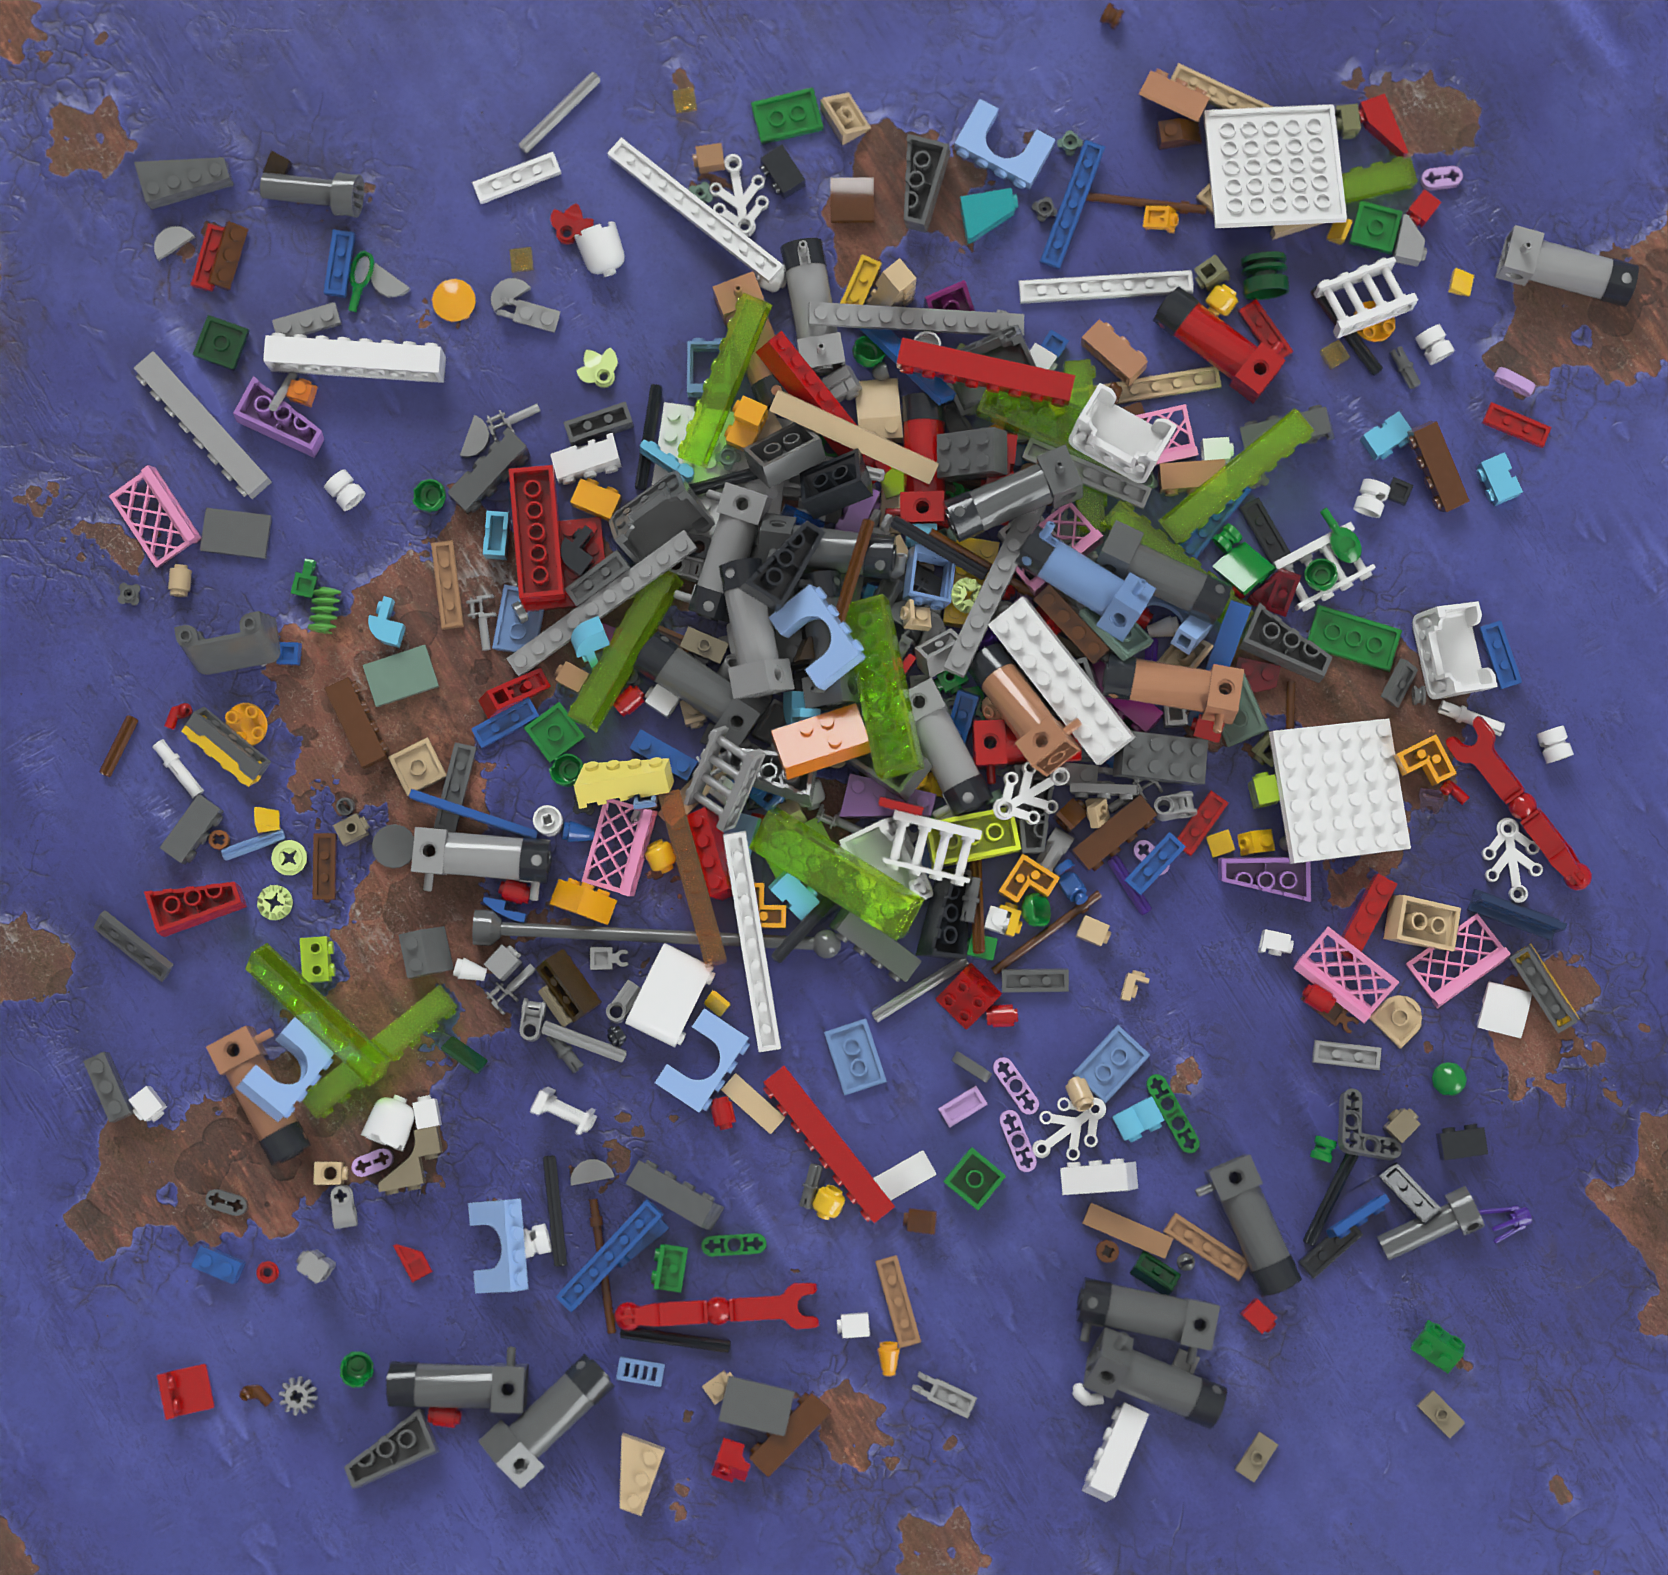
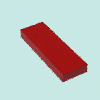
[191,224,224,292]
[1238,298,1293,359]
[1482,402,1552,448]
[1177,790,1229,857]

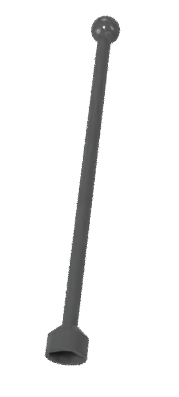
[473,910,841,958]

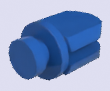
[1059,872,1088,905]

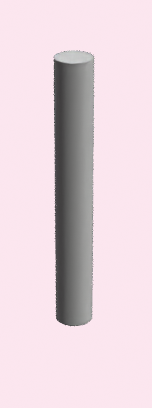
[269,371,297,411]

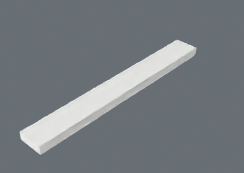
[1019,270,1193,304]

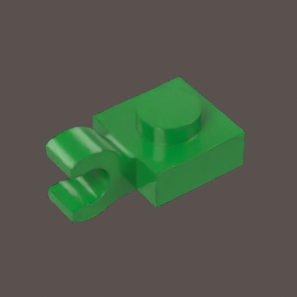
[291,558,318,599]

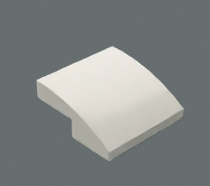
[1477,981,1532,1038]

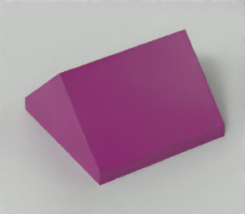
[924,280,975,334]

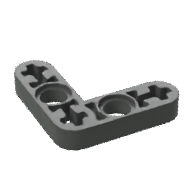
[1338,1088,1402,1160]

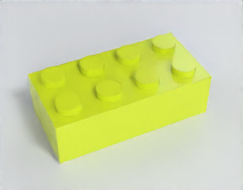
[926,807,1021,869]

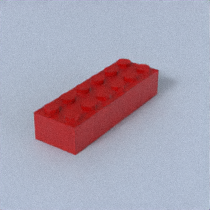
[509,465,565,603]

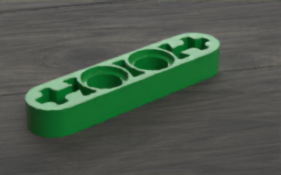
[1146,1074,1200,1153]

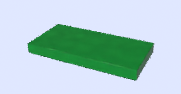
[1307,605,1402,672]

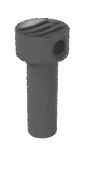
[260,172,364,218]
[1377,1186,1485,1261]

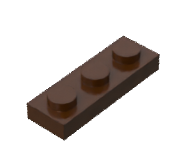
[207,221,248,291]
[312,833,337,900]

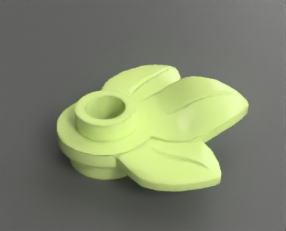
[576,348,618,388]

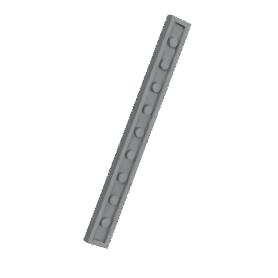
[808,302,1024,336]
[943,505,1047,678]
[506,530,698,677]

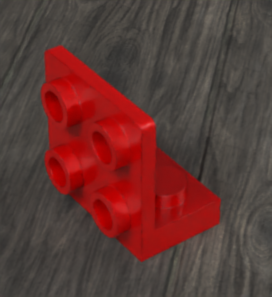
[936,963,1002,1030]
[157,1364,215,1420]

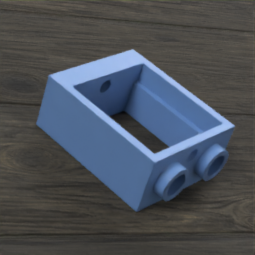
[687,338,732,397]
[902,544,955,610]

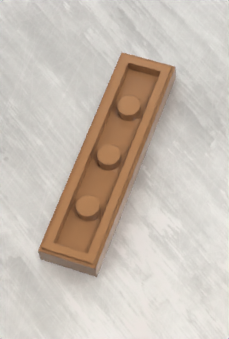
[431,540,464,630]
[1082,1203,1173,1259]
[1163,1213,1249,1281]
[875,1255,921,1348]

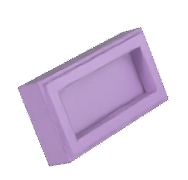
[938,1086,988,1128]

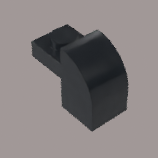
[561,525,595,578]

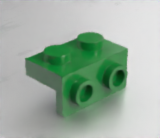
[651,1244,688,1293]
[1410,1320,1465,1374]

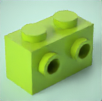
[1248,772,1280,809]
[300,936,336,983]

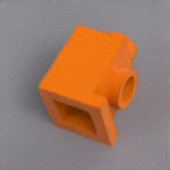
[286,378,318,407]

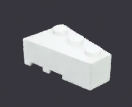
[551,433,622,485]
[1060,1159,1138,1195]

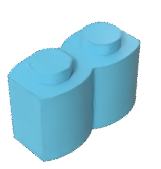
[1112,1096,1164,1143]

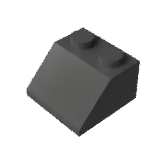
[398,926,454,979]

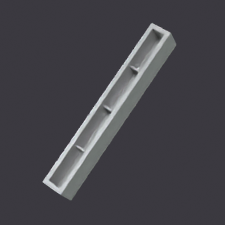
[134,351,272,499]

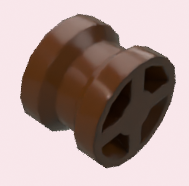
[1099,3,1125,30]
[1095,1240,1119,1263]

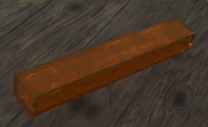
[658,789,727,968]

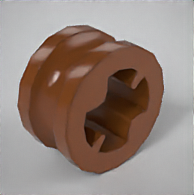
[209,830,230,850]

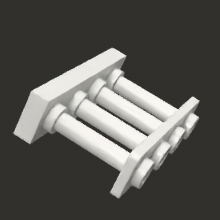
[1314,257,1418,339]
[1272,522,1376,612]
[882,810,982,886]
[531,1087,597,1135]

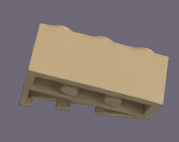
[865,258,916,307]

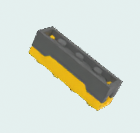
[181,706,271,787]
[1509,944,1580,1033]

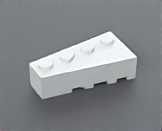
[1082,1402,1149,1502]

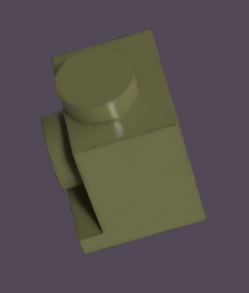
[1334,103,1361,139]
[1194,254,1231,292]
[1251,730,1274,767]

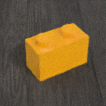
[570,478,622,522]

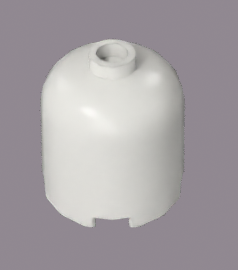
[574,222,625,277]
[361,1095,415,1151]

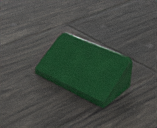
[441,1036,488,1074]
[1130,1250,1181,1296]

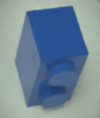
[191,1245,246,1284]

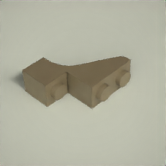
[378,1126,443,1195]

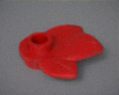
[550,203,594,245]

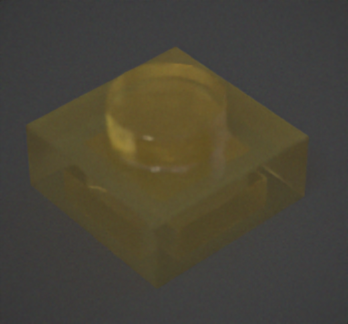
[672,87,697,114]
[510,247,534,273]
[1319,339,1350,370]

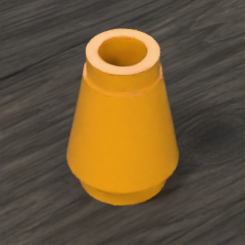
[878,1341,900,1376]

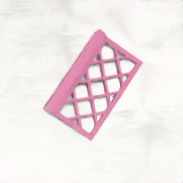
[1109,404,1198,474]
[109,465,202,568]
[1015,502,1104,597]
[581,799,658,896]
[1405,913,1511,1008]
[1293,927,1399,1023]

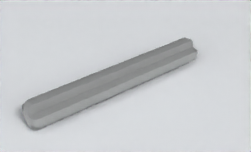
[541,1021,626,1062]

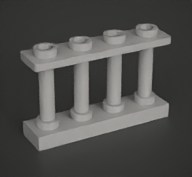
[683,726,766,832]

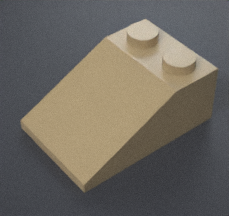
[855,378,903,443]
[1383,895,1461,952]

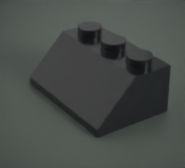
[800,448,873,520]

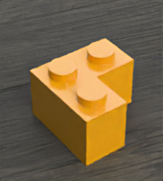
[724,396,769,452]
[1393,735,1457,786]
[998,854,1060,904]
[549,878,617,925]
[754,883,786,929]

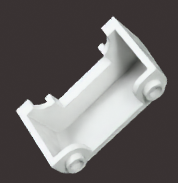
[1068,383,1177,483]
[1412,601,1497,699]
[839,817,933,921]
[625,943,716,1047]

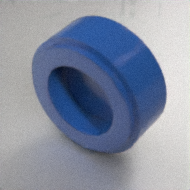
[1053,859,1075,877]

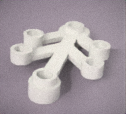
[709,154,769,237]
[993,762,1070,825]
[1481,818,1543,903]
[1032,1098,1106,1160]

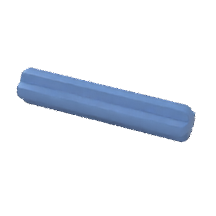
[221,828,286,860]

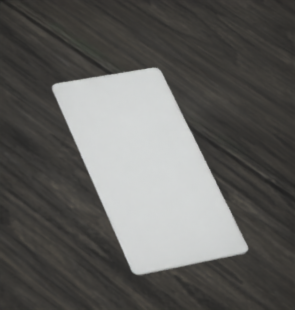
[873,1151,936,1200]

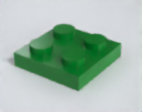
[1349,201,1403,255]
[524,702,586,764]

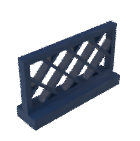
[1467,889,1567,941]

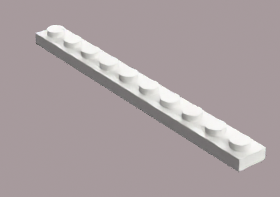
[607,138,784,284]
[723,831,781,1052]

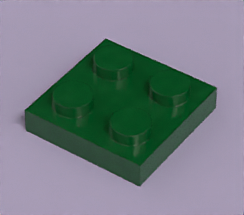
[192,315,250,371]

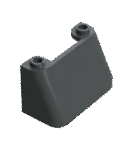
[946,325,1036,416]
[609,471,715,564]
[174,611,281,675]

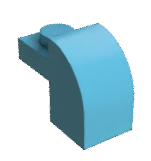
[368,596,406,648]
[571,616,610,669]
[783,691,821,725]

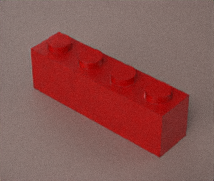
[686,807,733,900]
[1332,873,1398,961]

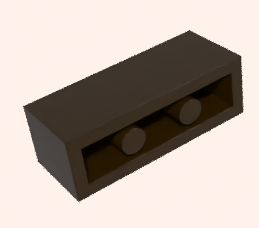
[535,949,602,1022]

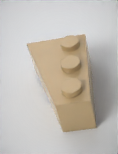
[620,1433,666,1516]

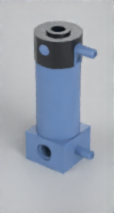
[1014,521,1156,642]

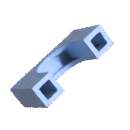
[954,99,1056,190]
[768,584,866,690]
[1146,595,1218,655]
[655,1008,750,1113]
[236,1017,336,1122]
[468,1199,528,1293]

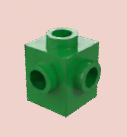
[934,670,969,695]

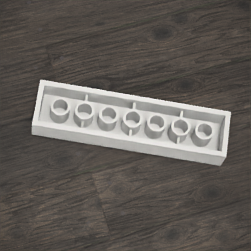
[263,333,446,383]
[988,597,1135,765]

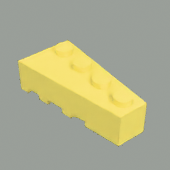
[574,757,674,809]

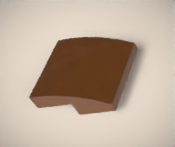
[830,177,874,223]

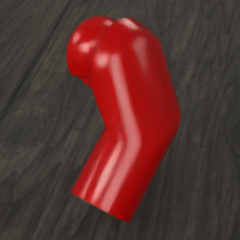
[164,703,193,730]
[1440,780,1470,805]

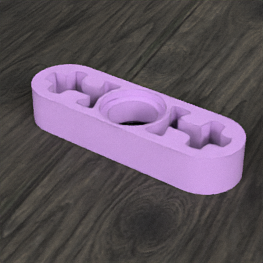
[993,1057,1039,1114]
[999,1110,1037,1172]

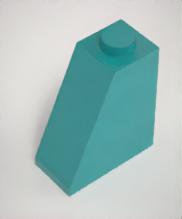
[959,188,1018,244]

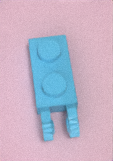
[639,439,695,483]

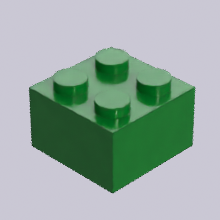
[942,1147,1006,1211]

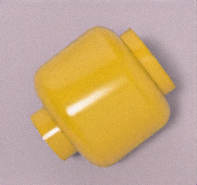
[1205,284,1238,317]
[644,839,677,874]
[812,1185,845,1220]

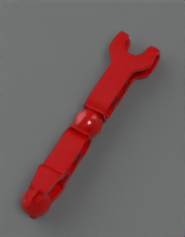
[1446,716,1592,890]
[614,1283,819,1331]

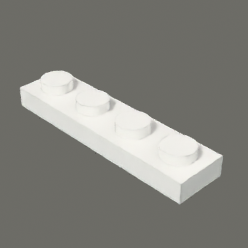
[472,152,561,204]

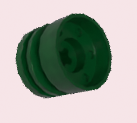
[1240,251,1290,300]

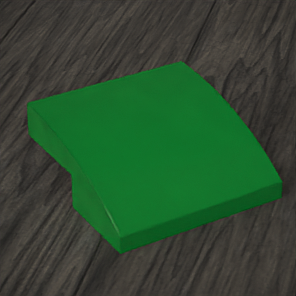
[1212,542,1276,596]

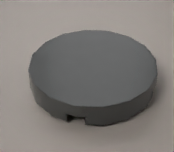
[372,824,414,869]

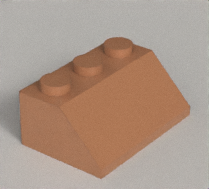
[1139,68,1210,122]

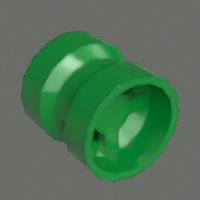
[1212,523,1243,554]
[1309,1135,1337,1163]

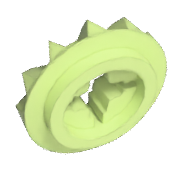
[951,578,982,613]
[271,840,307,875]
[257,885,293,920]

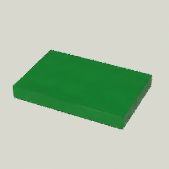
[751,87,824,145]

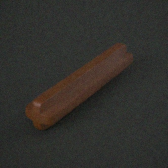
[99,715,138,777]

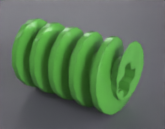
[308,587,341,634]

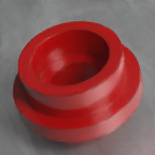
[256,1261,279,1284]

